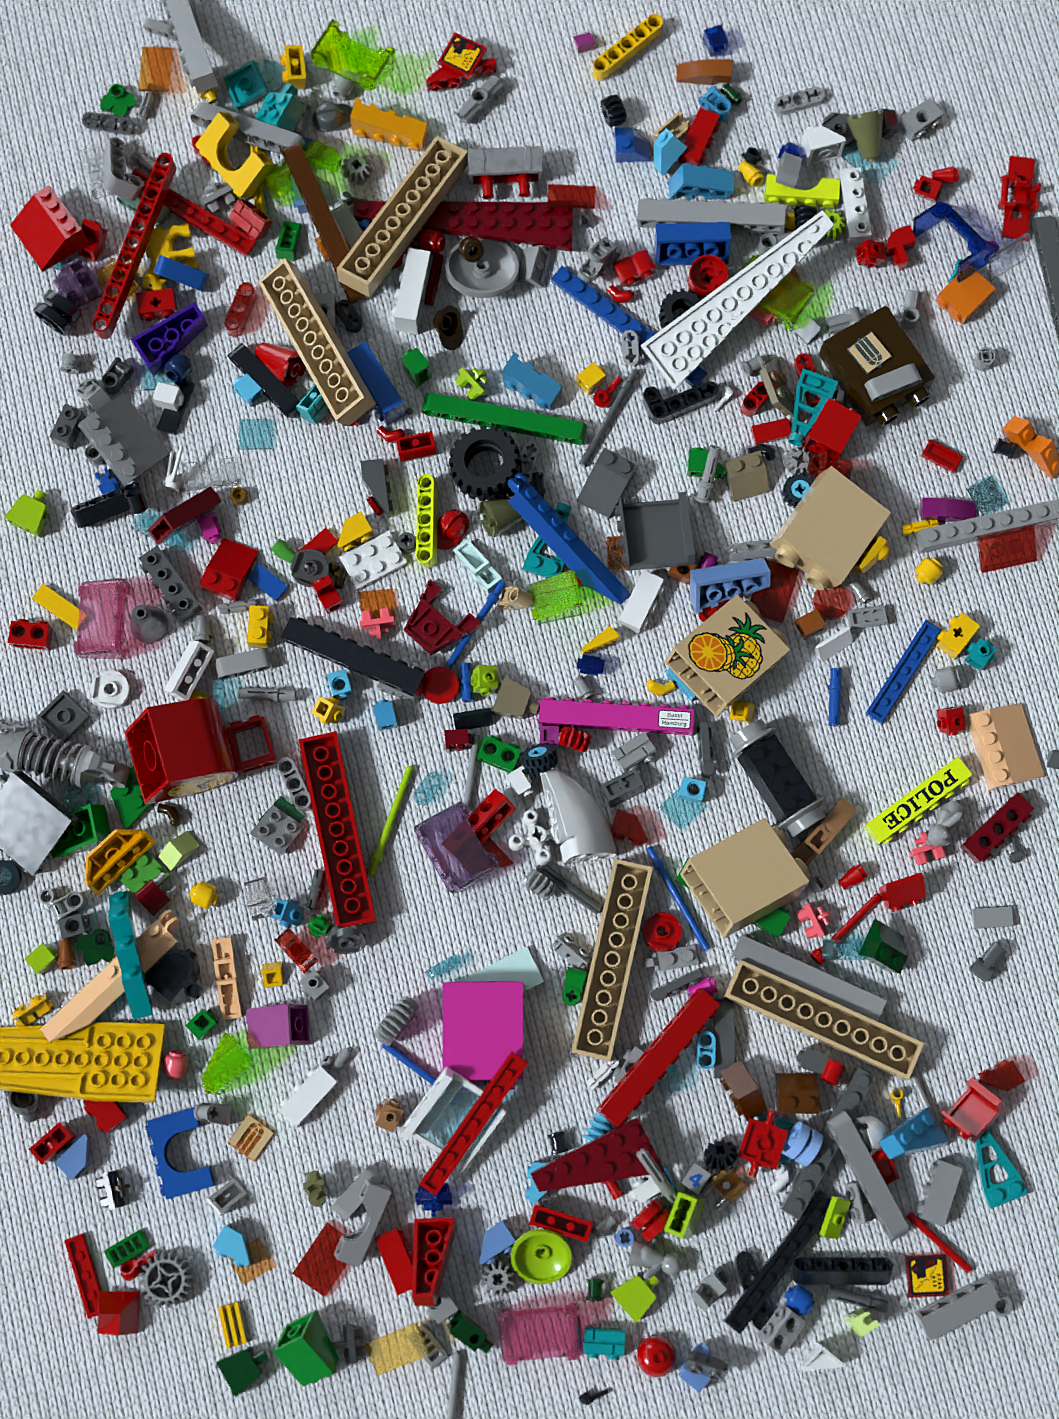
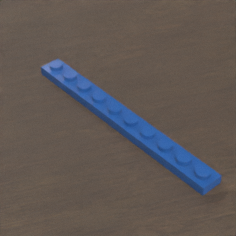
[551,266,708,387]

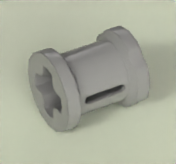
[741,354,765,377]

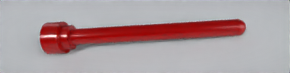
[809,893,881,965]

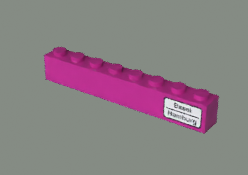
[539,697,694,736]

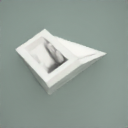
[800,1342,844,1372]

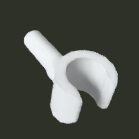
[714,386,733,411]

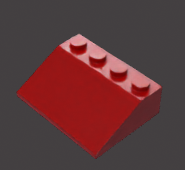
[10,185,89,272]

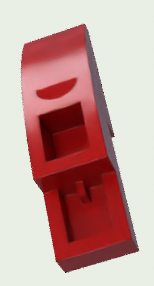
[426,57,497,92]

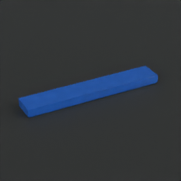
[865,620,941,724]

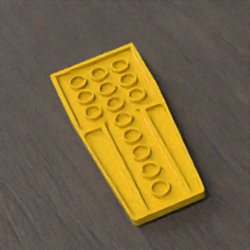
[0,1022,166,1103]

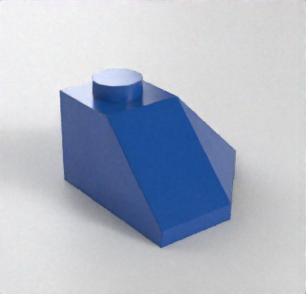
[614,127,652,163]

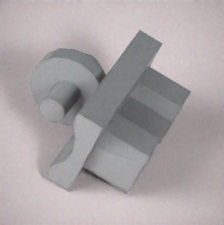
[202,180,236,213]

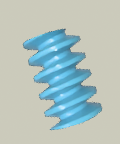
[581,1100,613,1141]

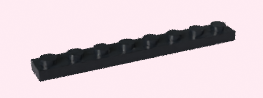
[723,1190,831,1335]

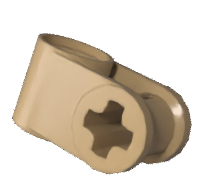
[497,586,533,610]

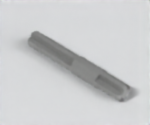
[637,1148,677,1207]

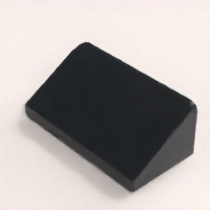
[453,707,493,729]

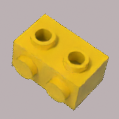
[280,45,306,89]
[247,605,274,648]

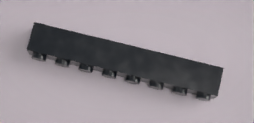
[281,617,428,699]

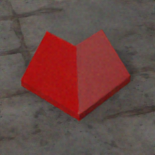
[97,1291,140,1335]

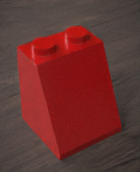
[801,398,861,464]

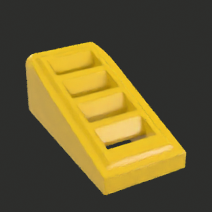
[581,626,620,656]

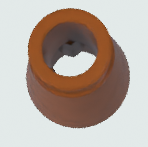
[57,939,77,970]

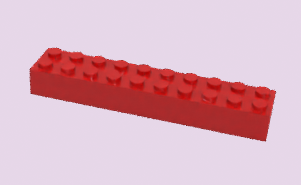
[298,731,377,928]

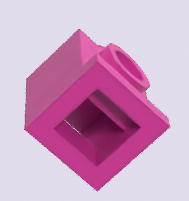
[197,512,222,544]

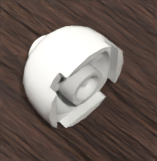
[852,1115,888,1155]

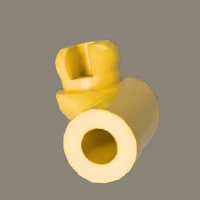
[646,679,676,696]

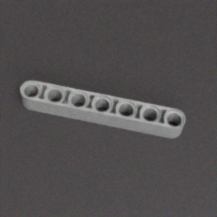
[190,101,305,155]
[827,1111,910,1241]

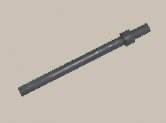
[579,369,639,467]

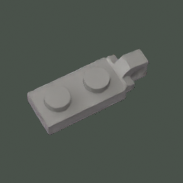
[643,945,699,972]

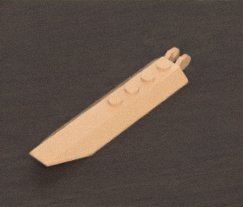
[40,909,180,1043]

